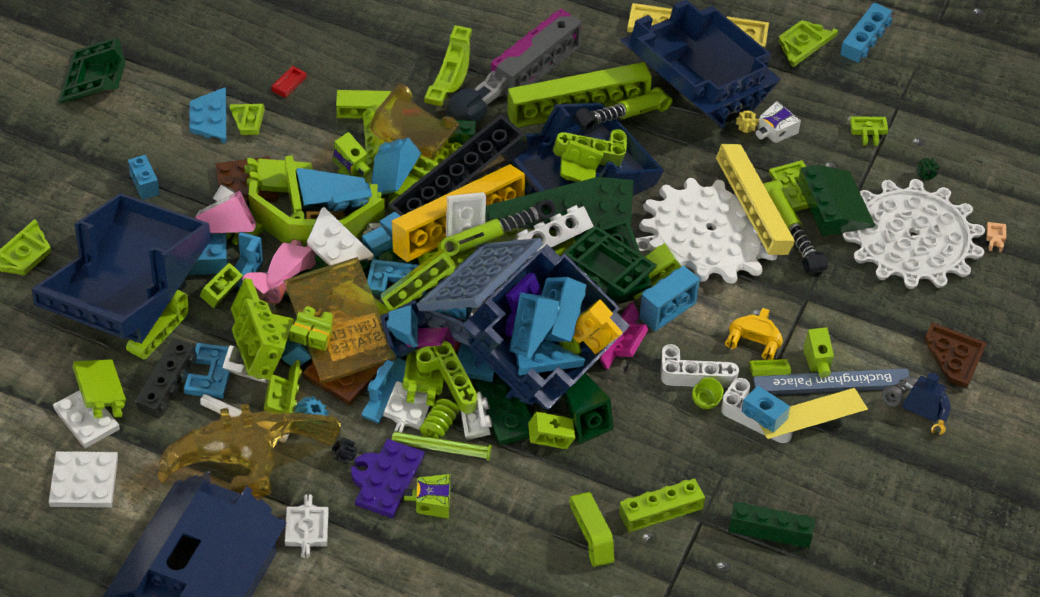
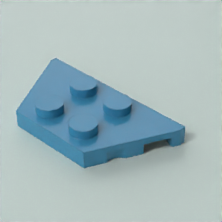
[189,88,226,143]
[515,341,585,375]

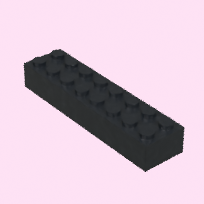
[388,114,529,216]

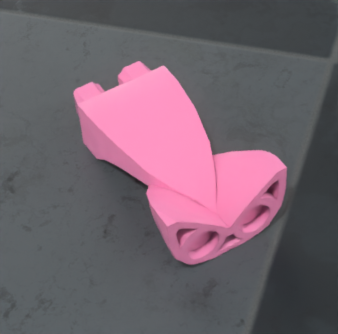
[242,240,316,304]

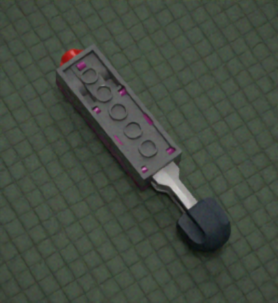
[446,8,582,123]

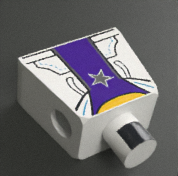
[756,102,801,143]

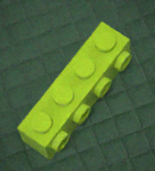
[381,248,456,311]
[619,479,705,533]

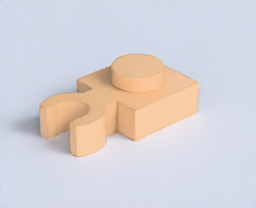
[986,222,1006,252]

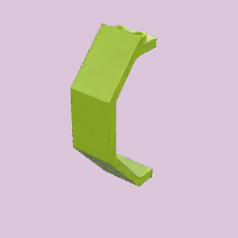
[248,180,385,247]

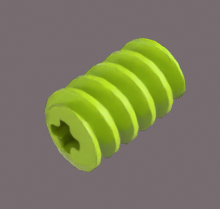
[420,399,460,439]

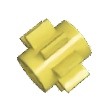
[736,111,759,133]

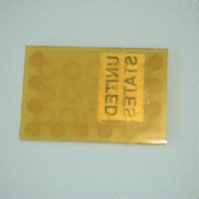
[284,257,396,384]

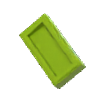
[749,359,791,376]

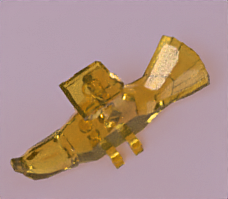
[157,403,341,498]

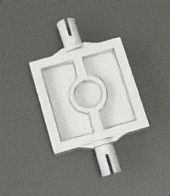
[383,381,429,433]
[285,494,329,558]

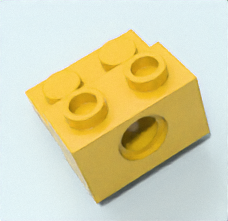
[573,299,623,354]

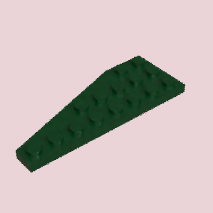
[485,177,633,233]

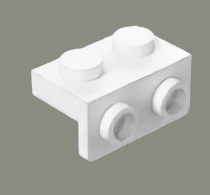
[461,392,492,440]

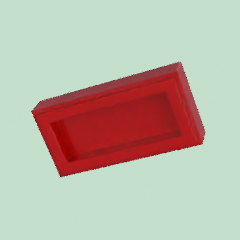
[271,66,307,98]

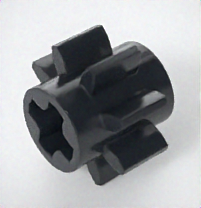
[332,437,357,464]

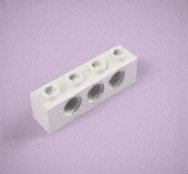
[513,205,594,259]

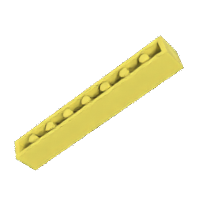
[716,144,795,255]

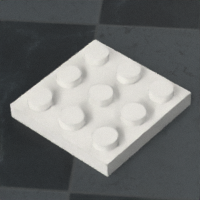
[49,452,118,508]

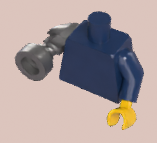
[882,373,951,435]

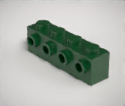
[728,502,816,548]

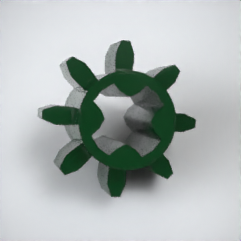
[915,158,940,180]

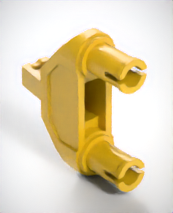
[725,308,783,360]

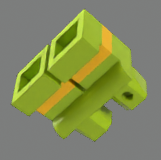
[289,306,333,351]

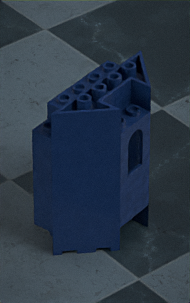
[619,0,781,129]
[463,244,630,409]
[103,471,287,597]

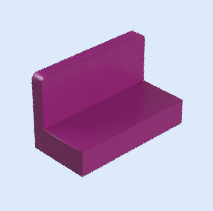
[406,327,455,349]

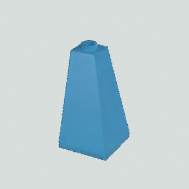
[295,168,370,211]

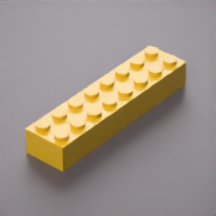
[392,164,525,262]

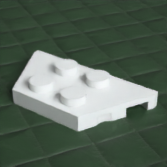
[307,207,374,270]

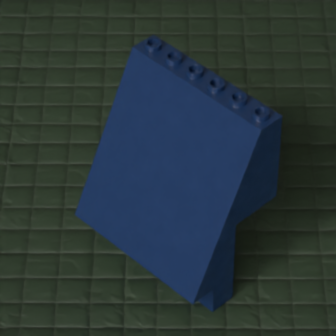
[508,103,664,196]
[32,193,211,344]

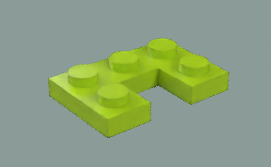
[769,160,809,212]

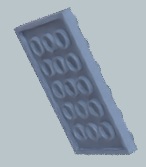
[416,238,543,312]

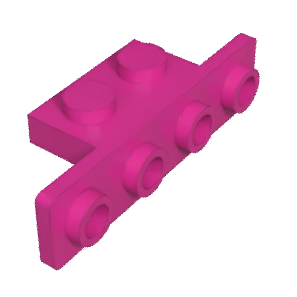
[599,303,648,369]

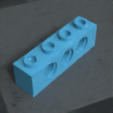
[840,2,893,63]

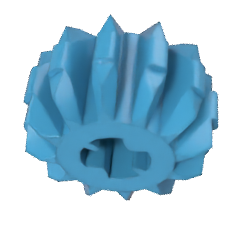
[293,396,329,431]

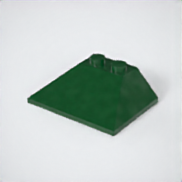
[59,37,126,103]
[562,225,657,298]

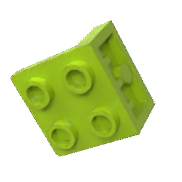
[560,139,603,182]

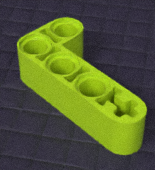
[553,129,627,167]
[126,290,189,360]
[416,341,477,414]
[569,492,614,567]

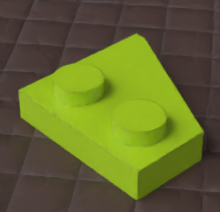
[229,104,265,135]

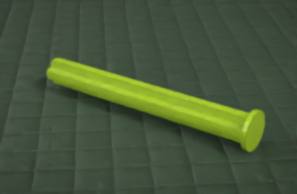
[391,432,492,461]

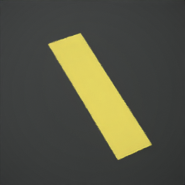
[758,388,868,439]

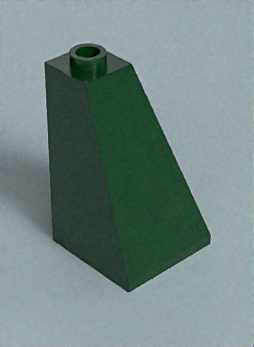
[563,373,614,444]

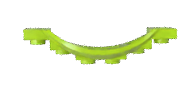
[424,25,472,107]

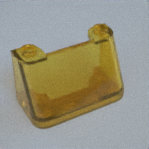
[370,83,459,161]

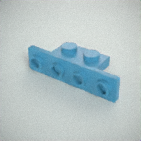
[362,358,406,423]

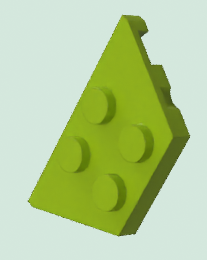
[778,20,838,67]
[0,219,51,275]

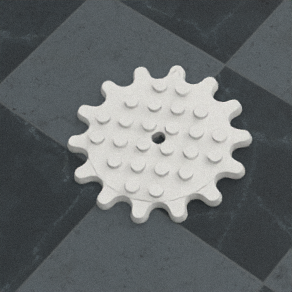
[639,178,778,284]
[843,179,985,289]

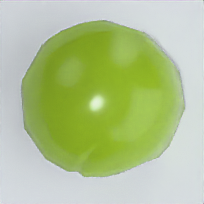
[692,377,724,409]

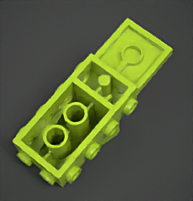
[231,278,294,380]

